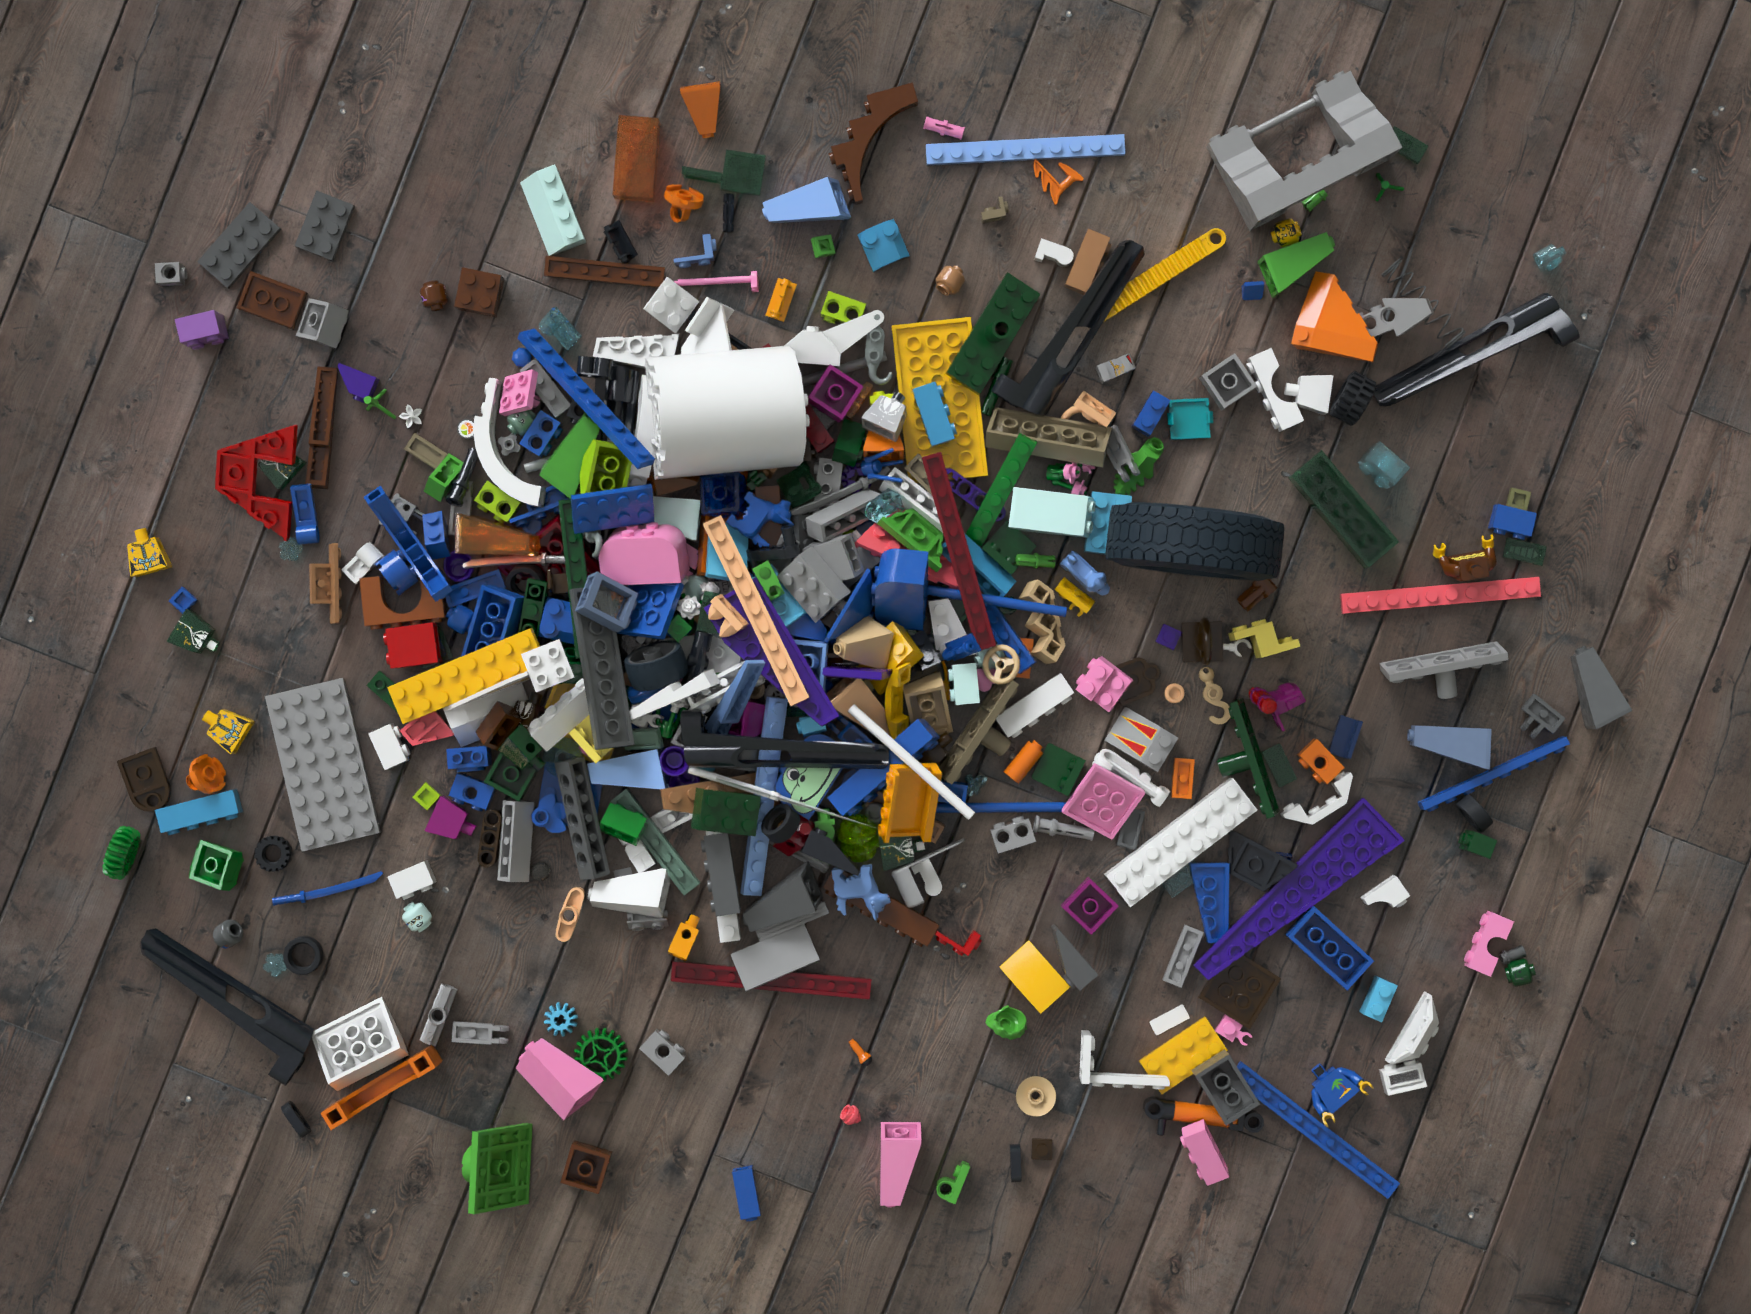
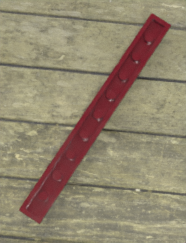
[921,452,996,650]
[671,961,872,999]

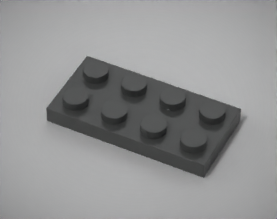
[197,202,281,289]

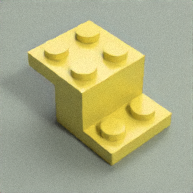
[1228,619,1300,658]
[569,715,612,764]

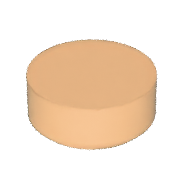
[1164,683,1185,703]

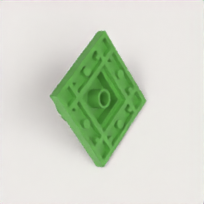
[462,1123,533,1214]

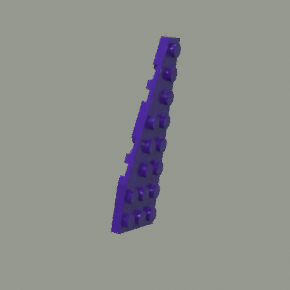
[704,577,839,727]

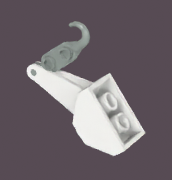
[784,310,892,385]

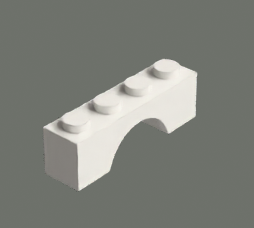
[1246,348,1304,432]

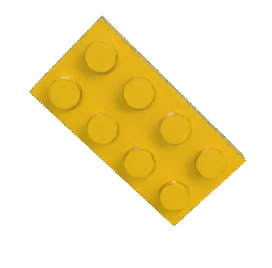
[1139,1016,1228,1095]

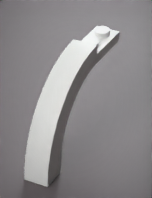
[627,375,655,487]
[474,378,546,508]

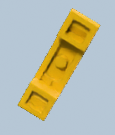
[885,662,911,739]

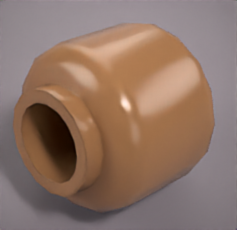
[935,265,965,296]

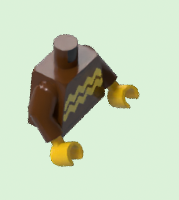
[1433,534,1497,581]

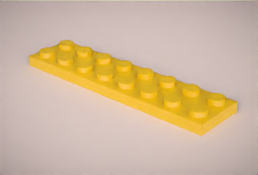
[387,628,540,724]

